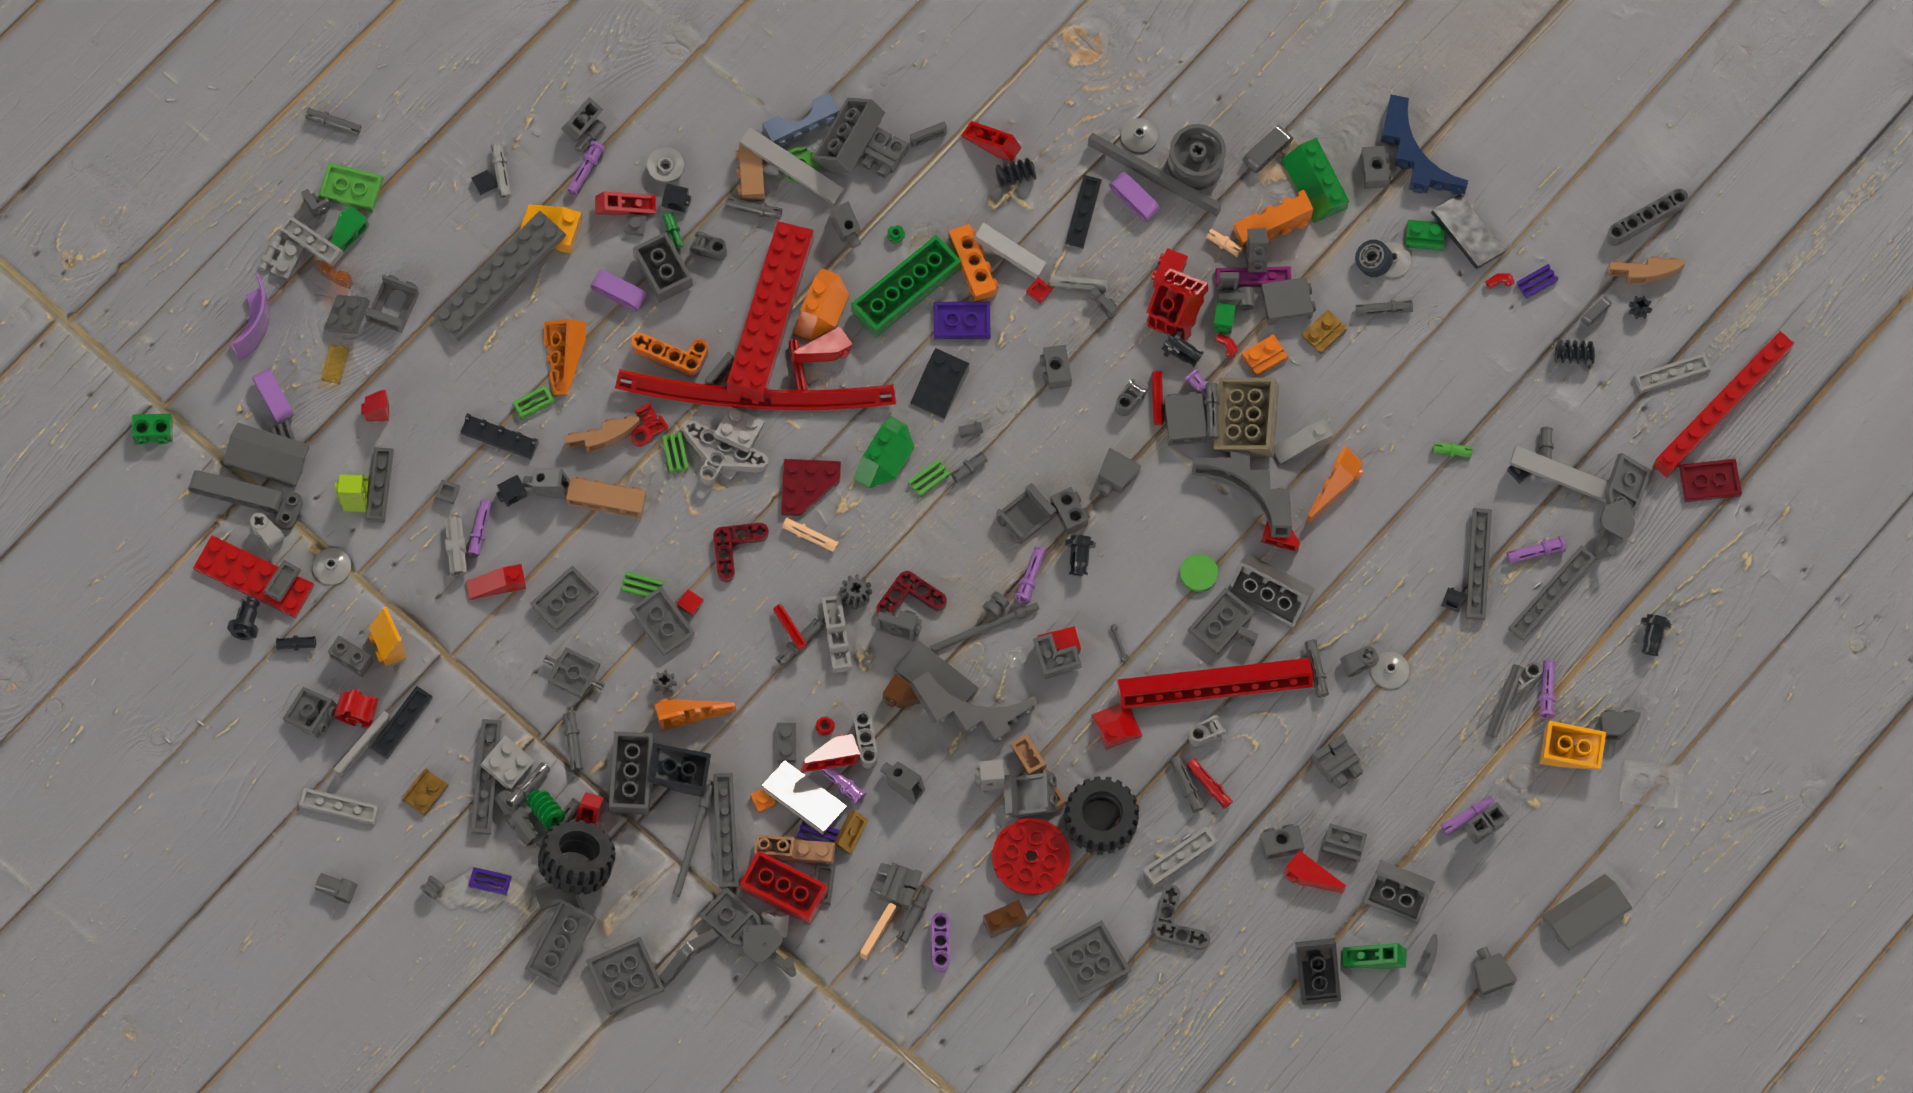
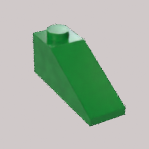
[331,205,369,252]
[1342,943,1407,969]

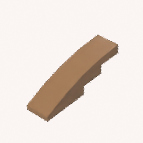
[1010,734,1066,813]

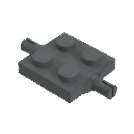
[543,647,605,699]

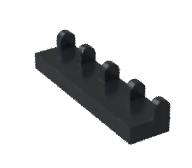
[461,413,539,460]

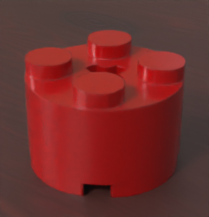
[334,689,378,728]

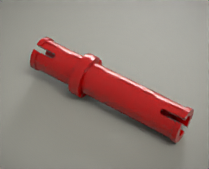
[1186,758,1233,809]

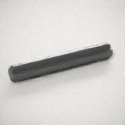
[1487,664,1523,738]

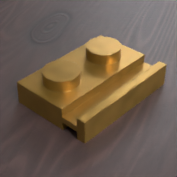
[1301,310,1347,355]
[401,768,448,816]

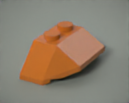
[793,269,850,341]

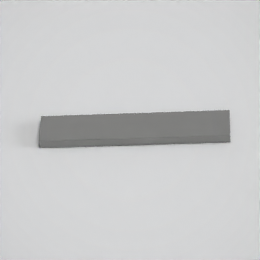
[739,127,844,205]
[1509,446,1608,502]

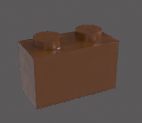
[983,900,1027,938]

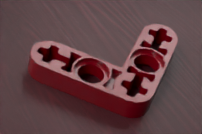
[713,523,769,582]
[876,571,947,616]

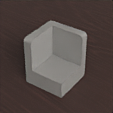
[761,908,789,938]

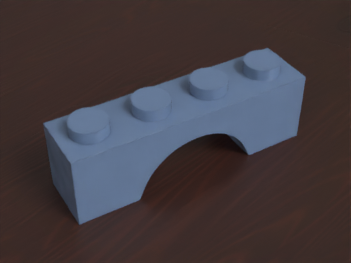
[762,93,839,147]

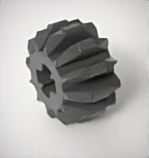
[840,574,872,607]

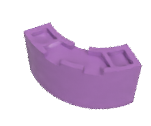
[230,273,270,361]

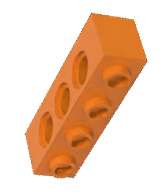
[948,224,999,302]

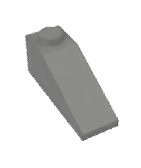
[1274,419,1333,465]

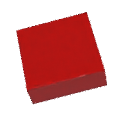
[1026,277,1053,304]
[677,589,704,616]

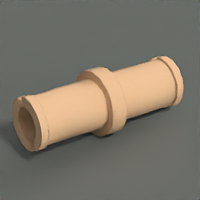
[1206,229,1244,258]

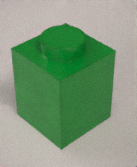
[1213,303,1236,334]

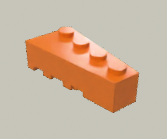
[1233,190,1313,248]

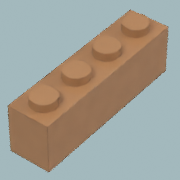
[566,477,647,519]

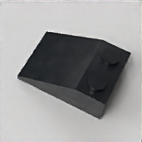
[910,348,970,419]
[647,743,711,797]
[1295,938,1341,1005]

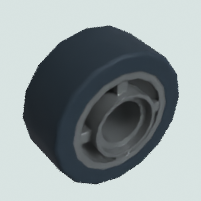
[1355,240,1393,277]

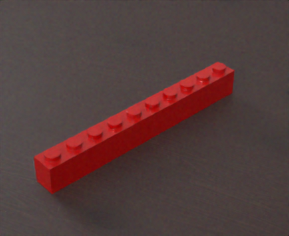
[1653,331,1794,478]
[1117,658,1313,709]

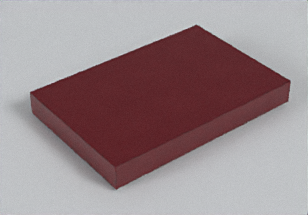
[1679,459,1742,502]

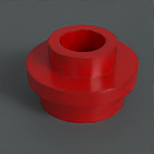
[815,717,835,736]

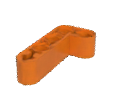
[631,333,709,377]

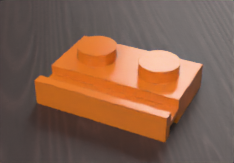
[1241,334,1288,377]

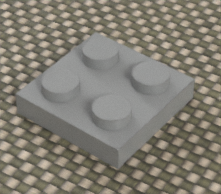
[714,406,765,453]
[480,735,534,790]

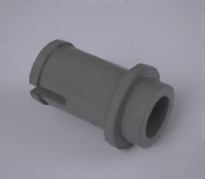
[958,421,983,438]

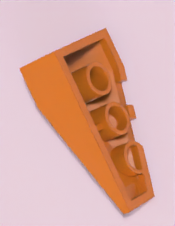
[1306,446,1364,523]
[654,699,736,731]

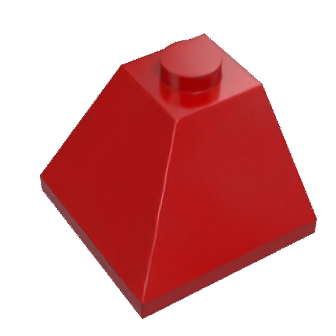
[1092,704,1142,750]

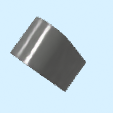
[1242,125,1293,173]

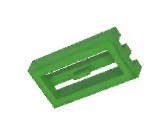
[512,385,555,420]
[662,432,689,473]
[908,459,950,497]
[621,571,663,597]

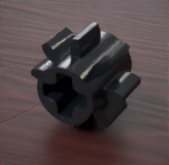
[1629,296,1652,319]

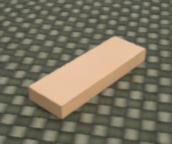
[860,903,896,961]

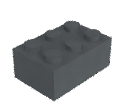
[633,232,693,303]

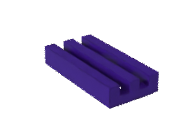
[1516,264,1559,299]
[797,820,840,843]
[468,867,512,896]

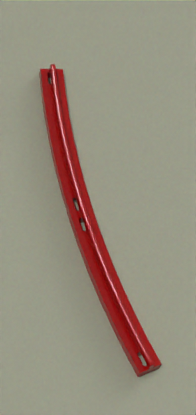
[615,369,897,410]

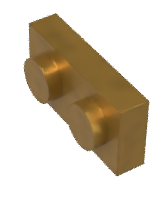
[834,810,868,854]

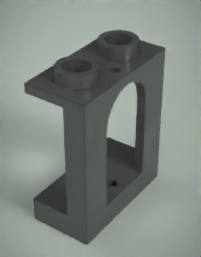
[365,275,419,333]

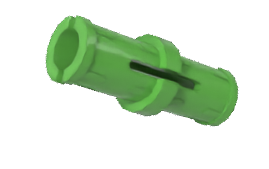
[1433,441,1473,458]

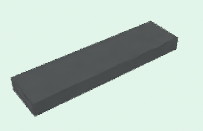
[365,447,394,523]

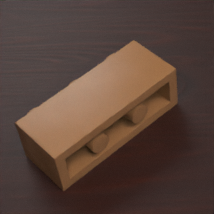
[735,144,765,202]

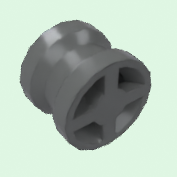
[420,875,445,900]

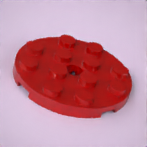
[992,818,1071,896]

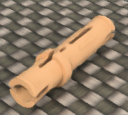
[782,517,839,553]

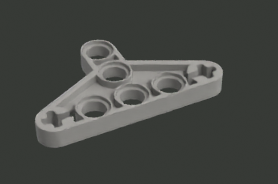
[683,420,768,485]

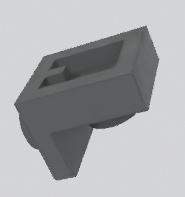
[301,189,330,217]

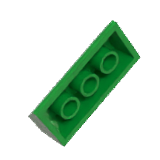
[1281,138,1349,223]

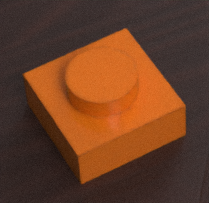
[750,789,776,813]

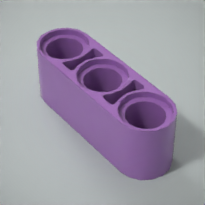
[1109,172,1160,222]
[590,270,647,311]
[252,369,294,423]
[931,912,950,972]

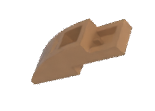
[1607,256,1685,284]
[564,416,640,453]
[754,835,836,864]

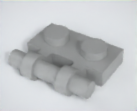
[259,235,305,281]

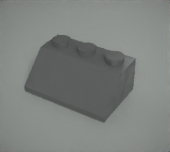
[1364,860,1435,924]

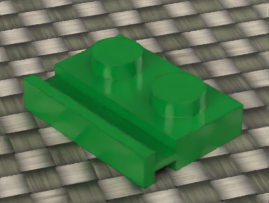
[1405,219,1445,251]

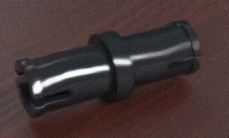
[276,635,317,651]

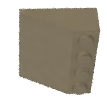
[1213,378,1279,457]

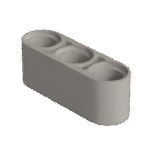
[854,710,877,769]

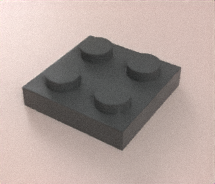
[324,295,370,334]

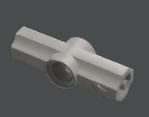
[445,517,467,577]

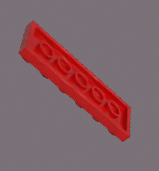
[193,535,314,618]

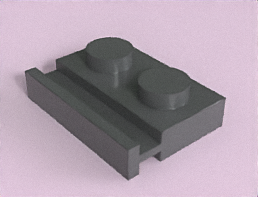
[1322,823,1367,862]

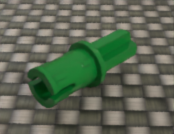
[662,212,683,250]

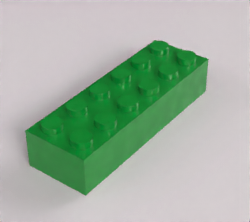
[851,235,961,338]

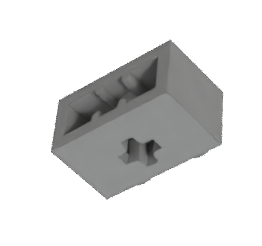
[975,760,1004,791]

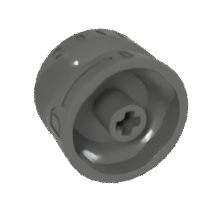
[1168,124,1226,190]

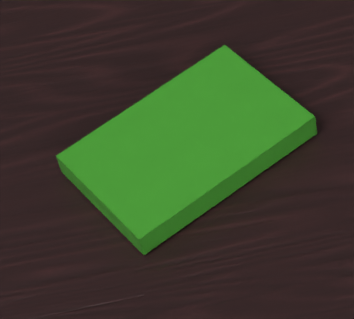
[318,163,384,212]

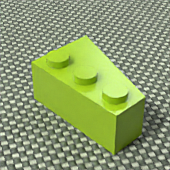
[335,474,369,512]

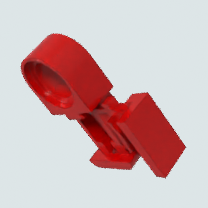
[631,402,669,447]

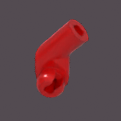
[1485,273,1515,289]
[1215,333,1238,358]

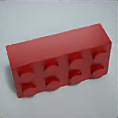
[739,850,828,925]

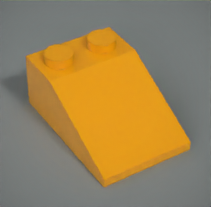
[520,204,583,254]
[367,606,407,667]
[1539,721,1606,770]

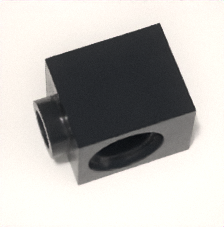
[662,183,692,212]
[496,475,528,507]

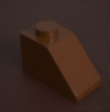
[883,674,920,708]

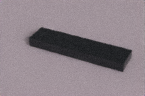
[1065,175,1102,249]
[371,686,433,759]

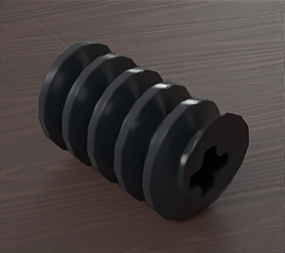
[995,157,1037,187]
[1554,339,1595,365]

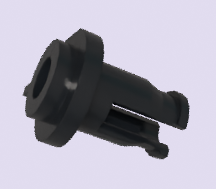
[1161,330,1204,368]
[1065,535,1096,576]
[227,597,260,640]
[1640,614,1672,656]

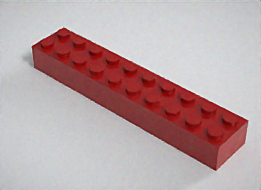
[727,221,814,402]

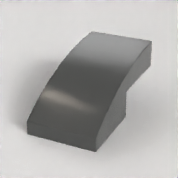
[1420,934,1438,979]

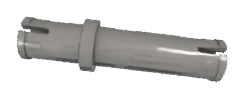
[490,142,512,199]
[1050,274,1107,292]

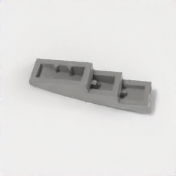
[821,595,852,673]

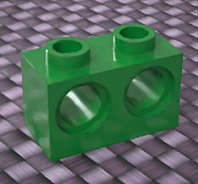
[132,413,173,445]

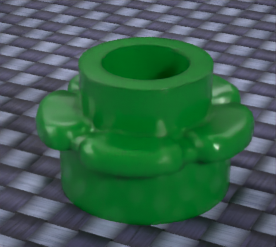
[887,225,905,243]

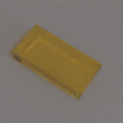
[321,344,349,384]

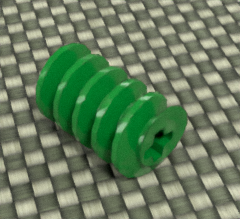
[526,790,566,829]

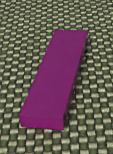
[1215,266,1291,288]

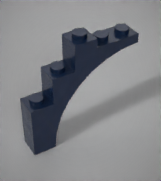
[1381,94,1468,195]

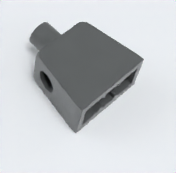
[829,201,861,248]
[1098,448,1141,497]
[523,468,570,499]
[880,762,925,805]
[1473,947,1517,997]

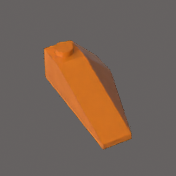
[543,319,586,396]

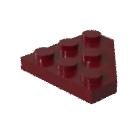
[781,459,841,516]

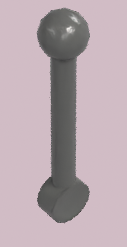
[1110,624,1129,662]

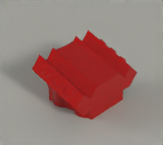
[1146,268,1209,341]

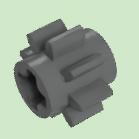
[653,670,677,695]

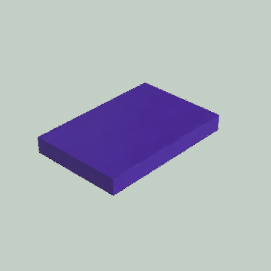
[933,301,991,339]

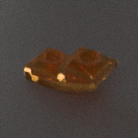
[316,260,353,289]

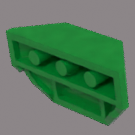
[853,416,915,488]

